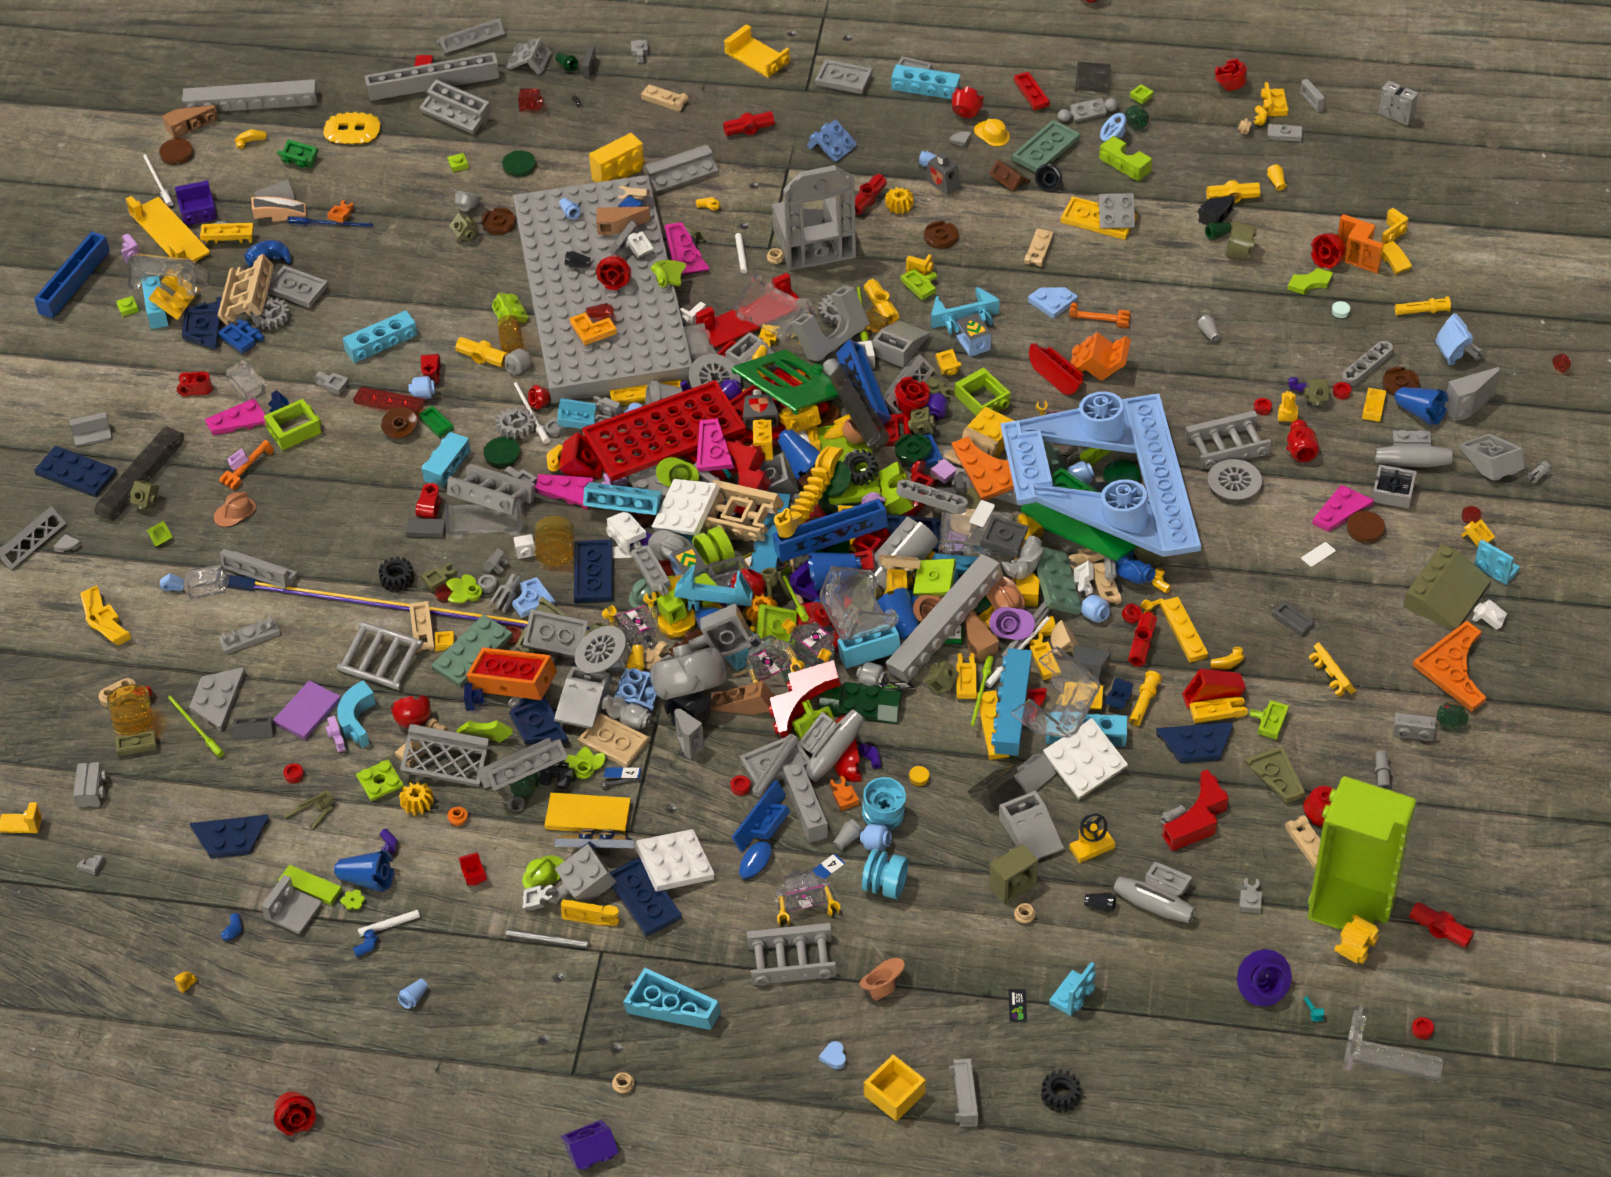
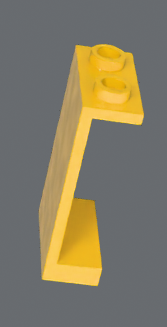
[724,24,790,78]

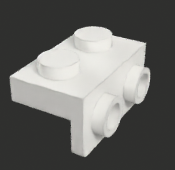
[606,511,646,553]

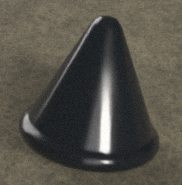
[1035,164,1062,192]

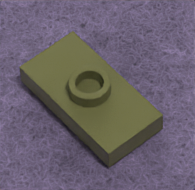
[115,730,157,756]

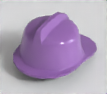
[989,607,1035,640]

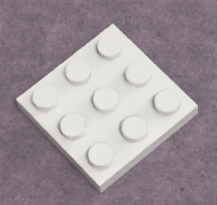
[652,479,720,535]
[1043,718,1128,800]
[635,829,715,892]

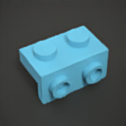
[557,398,596,430]

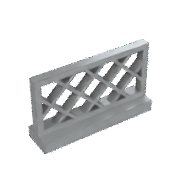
[400,724,489,787]

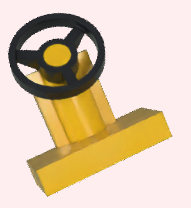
[1069,813,1116,863]

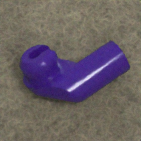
[1288,377,1306,393]
[380,829,398,855]

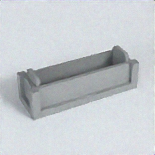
[949,1058,978,1128]

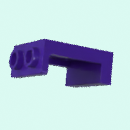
[175,180,217,226]
[790,558,850,605]

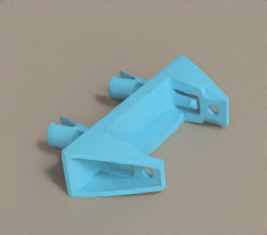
[931,287,1000,335]
[674,565,753,612]

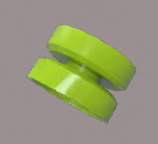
[692,526,735,574]

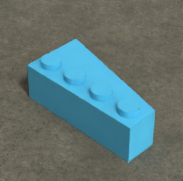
[623,968,721,1030]

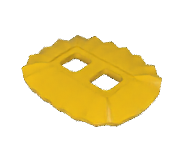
[323,112,380,145]

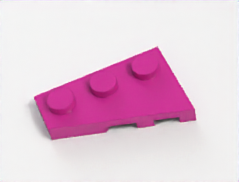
[664,222,710,275]
[204,398,266,435]
[696,419,734,472]
[535,474,594,510]
[1312,485,1374,532]

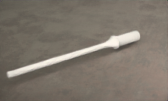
[143,154,173,207]
[514,382,550,444]
[985,616,1050,688]

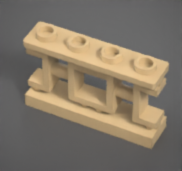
[218,254,274,326]
[702,480,784,541]

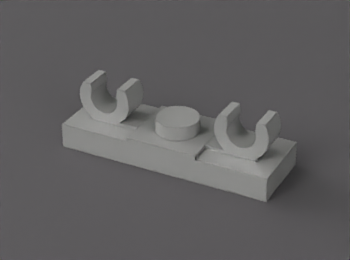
[219,616,280,655]

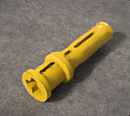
[1395,296,1451,316]
[1129,671,1162,726]

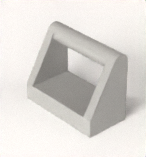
[675,709,704,760]

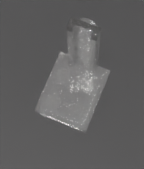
[1342,1005,1444,1081]

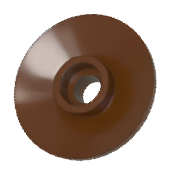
[381,407,417,439]

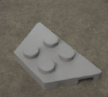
[189,668,245,731]

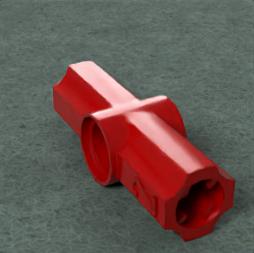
[723,111,775,136]
[855,174,887,216]
[1128,612,1157,667]
[1409,902,1475,948]

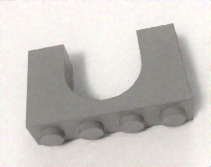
[791,286,870,362]

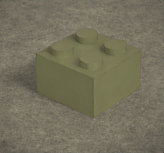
[989,844,1038,904]

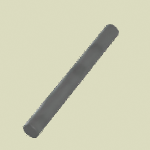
[506,929,589,949]

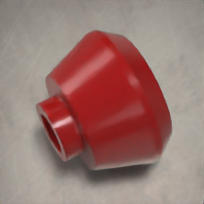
[528,385,551,410]

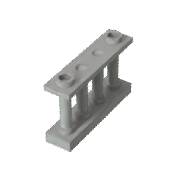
[1184,410,1271,471]
[447,464,535,515]
[477,738,568,791]
[746,923,836,986]

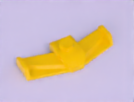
[80,585,131,645]

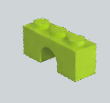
[1099,136,1152,181]
[878,462,914,515]
[656,573,717,625]

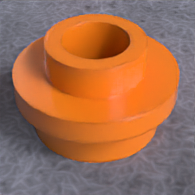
[447,807,468,826]

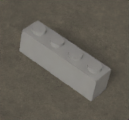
[782,761,828,843]

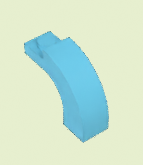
[337,680,376,748]

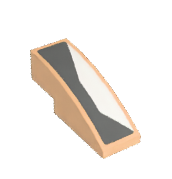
[251,197,307,222]

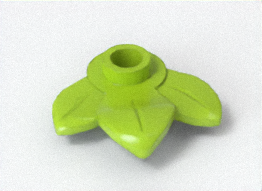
[446,574,482,604]
[565,746,605,779]

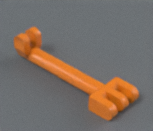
[1069,303,1131,328]
[219,440,274,490]

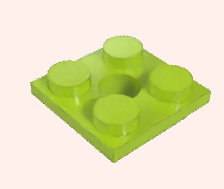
[356,759,404,801]

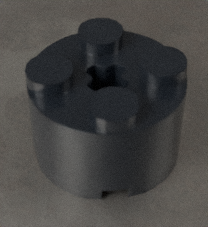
[665,692,711,727]

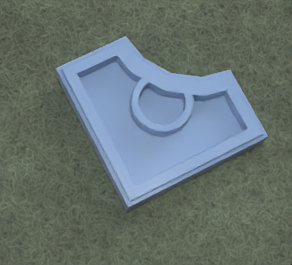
[512,577,555,618]

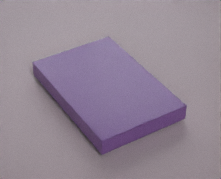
[273,681,341,740]

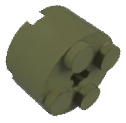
[1225,222,1258,261]

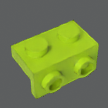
[492,293,529,328]

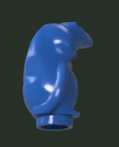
[244,240,291,267]
[1116,551,1155,584]

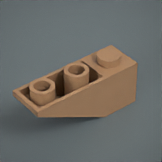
[162,105,218,139]
[596,207,650,235]
[964,610,1000,663]
[710,681,775,715]

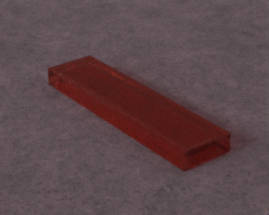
[353,387,426,416]

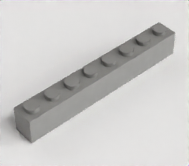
[365,52,499,101]
[182,79,318,112]
[885,554,1003,683]

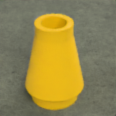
[1267,164,1286,191]
[625,645,645,671]

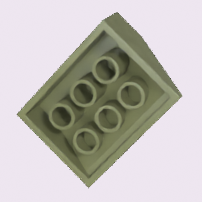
[1403,544,1491,631]

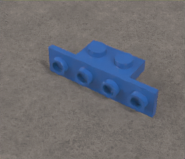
[731,780,790,852]

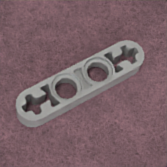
[1341,341,1393,387]
[896,480,968,514]

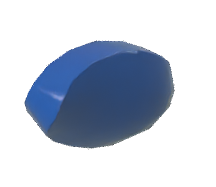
[739,841,772,880]

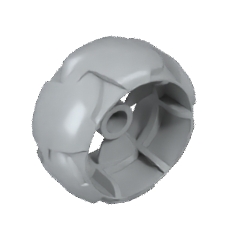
[650,643,727,699]

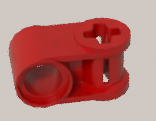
[421,354,441,385]
[176,371,213,396]
[415,483,441,519]

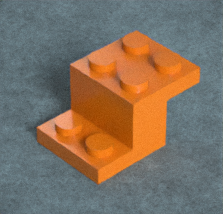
[1338,214,1384,274]
[1070,332,1131,381]

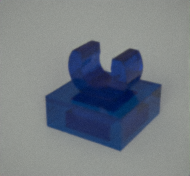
[268,390,289,412]
[464,683,484,711]

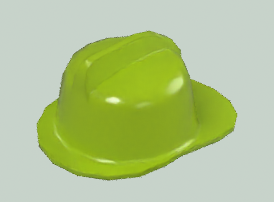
[656,457,699,487]
[522,855,564,889]

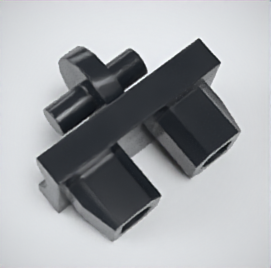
[538,760,576,790]

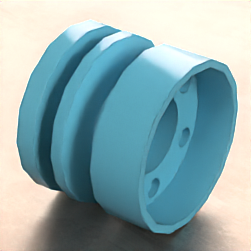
[862,777,906,831]
[862,849,909,900]

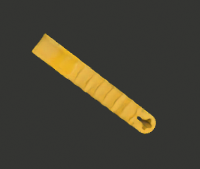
[774,446,844,538]

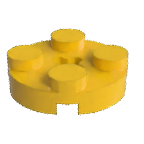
[657,605,696,639]

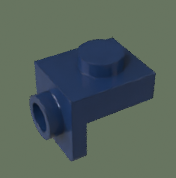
[1105,678,1134,709]

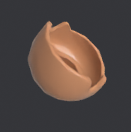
[842,418,869,445]

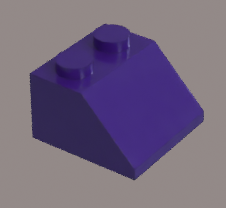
[561,1120,618,1170]

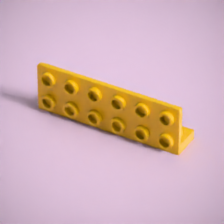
[126,196,210,269]

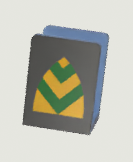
[957,314,991,357]
[670,544,707,578]

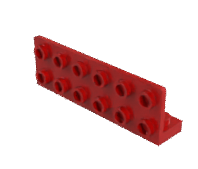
[695,272,805,349]

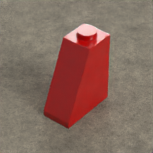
[1182,668,1246,709]

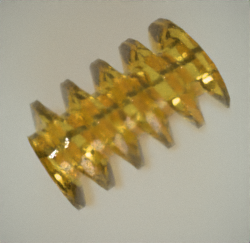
[497,315,523,353]

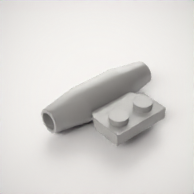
[1375,430,1452,468]
[799,709,865,782]
[1113,861,1196,924]

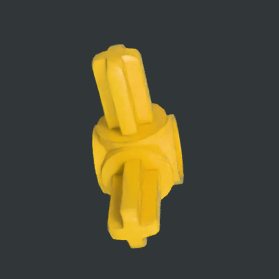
[1278,391,1298,422]

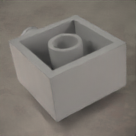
[689,603,753,658]
[551,844,617,905]

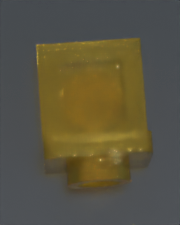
[865,305,888,333]

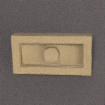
[879,554,921,571]

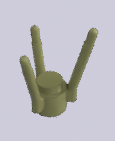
[760,567,792,599]
[284,790,335,830]

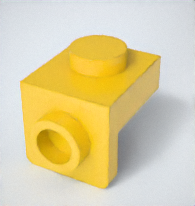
[935,349,962,376]

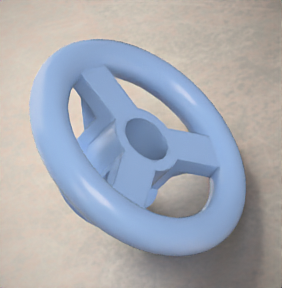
[1100,113,1126,142]

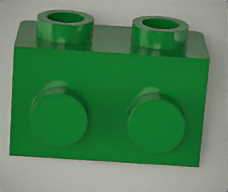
[277,139,319,168]

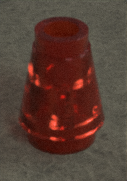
[586,303,614,320]

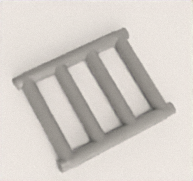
[336,621,424,690]

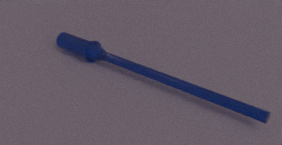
[287,216,373,227]

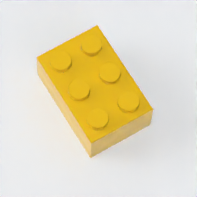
[589,133,645,183]

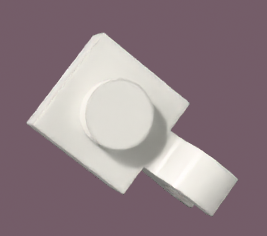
[1074,561,1094,597]

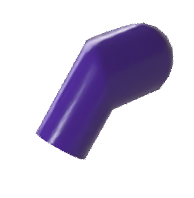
[858,743,882,769]

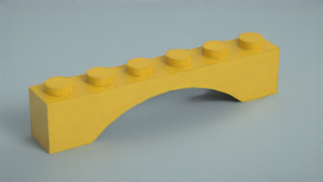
[1013,512,1044,607]

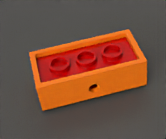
[466,647,557,700]

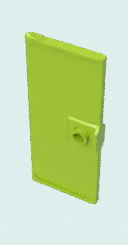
[817,422,882,505]

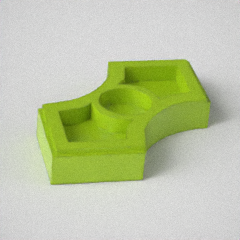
[1287,268,1333,294]
[456,720,513,743]

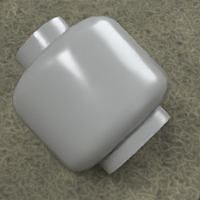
[504,349,531,375]
[856,662,887,687]

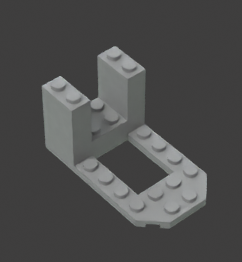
[772,165,856,271]

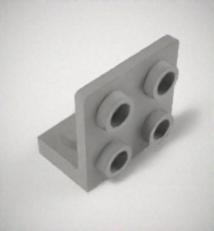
[506,38,552,75]
[1097,193,1135,229]
[261,875,322,934]

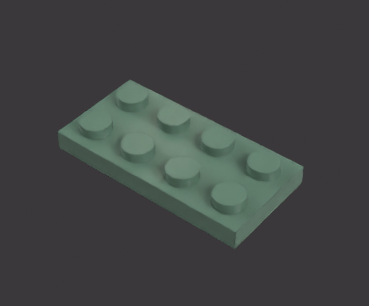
[1012,120,1080,172]
[1036,547,1082,615]
[431,614,513,688]

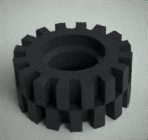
[843,449,879,486]
[378,557,414,592]
[1041,1070,1081,1113]

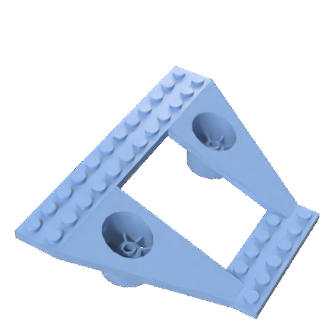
[1000,392,1201,557]

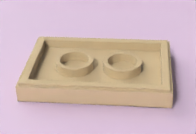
[578,713,650,768]

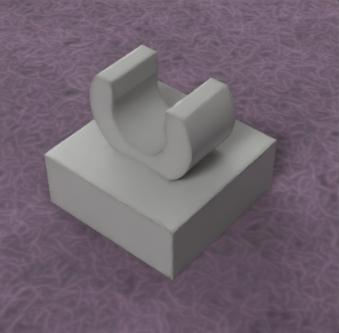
[483,548,508,574]

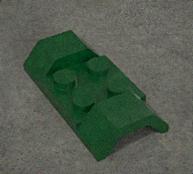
[819,682,903,724]

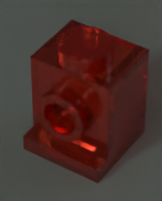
[518,88,544,112]

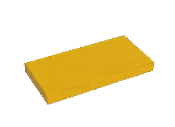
[1060,196,1137,240]
[544,793,631,835]

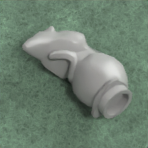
[1001,536,1044,580]
[602,695,652,731]

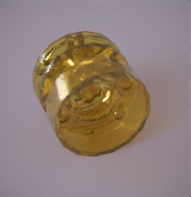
[534,516,574,566]
[107,684,154,735]

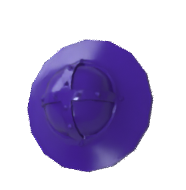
[1236,949,1292,1006]

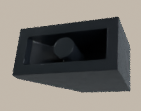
[1198,196,1235,225]

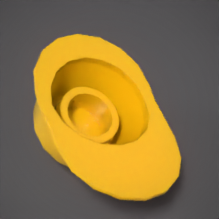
[974,119,1010,146]

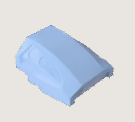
[1435,313,1473,365]
[614,668,657,712]

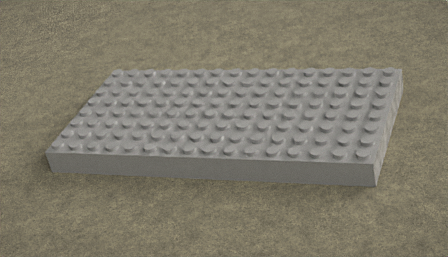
[513,175,692,404]

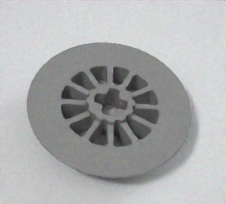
[689,354,740,400]
[1207,459,1262,500]
[575,626,626,673]

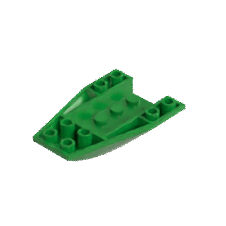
[1020,468,1138,561]

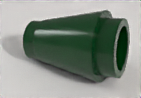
[555,53,578,71]
[1205,222,1232,240]

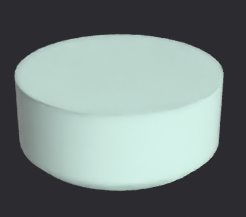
[1332,301,1350,318]

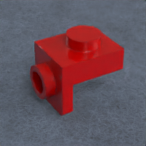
[910,461,939,487]
[459,852,487,886]

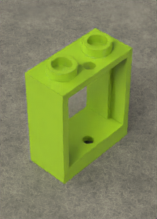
[955,367,1011,416]
[264,399,322,451]

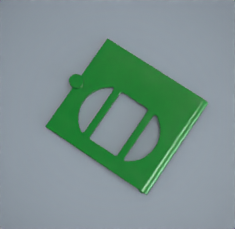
[731,349,849,415]

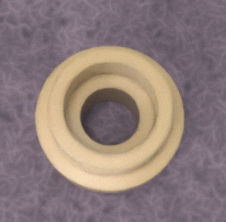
[1238,118,1251,135]
[767,248,784,264]
[1014,903,1035,924]
[612,1072,634,1094]

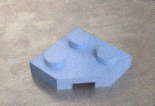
[1028,287,1078,319]

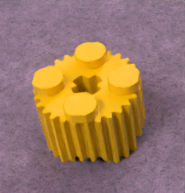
[1334,914,1380,964]

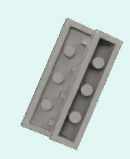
[419,80,491,134]
[642,145,718,194]
[859,516,939,593]

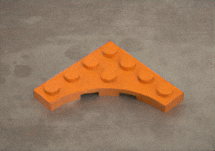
[951,436,1014,501]
[1413,621,1486,712]

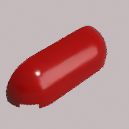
[1029,343,1083,395]
[834,715,861,782]

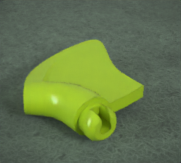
[650,260,686,287]

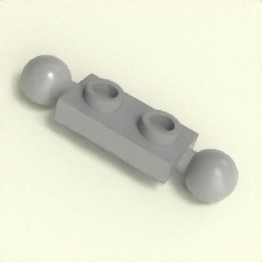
[1058,98,1118,123]

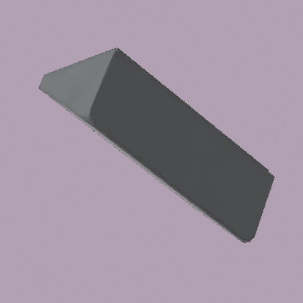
[232,716,274,740]

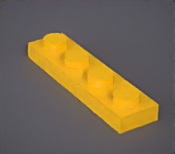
[1160,597,1208,663]
[976,690,1009,760]

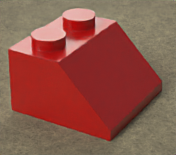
[559,432,602,480]

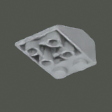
[872,320,930,368]
[725,332,788,374]
[554,666,610,729]
[999,791,1064,860]

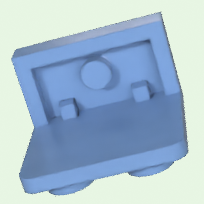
[807,119,857,162]

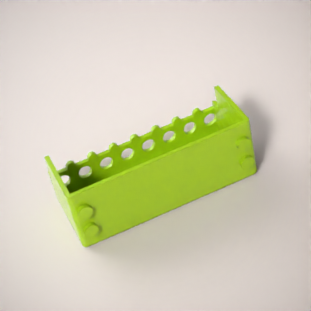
[1307,776,1416,930]

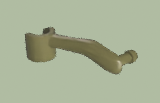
[683,224,704,244]

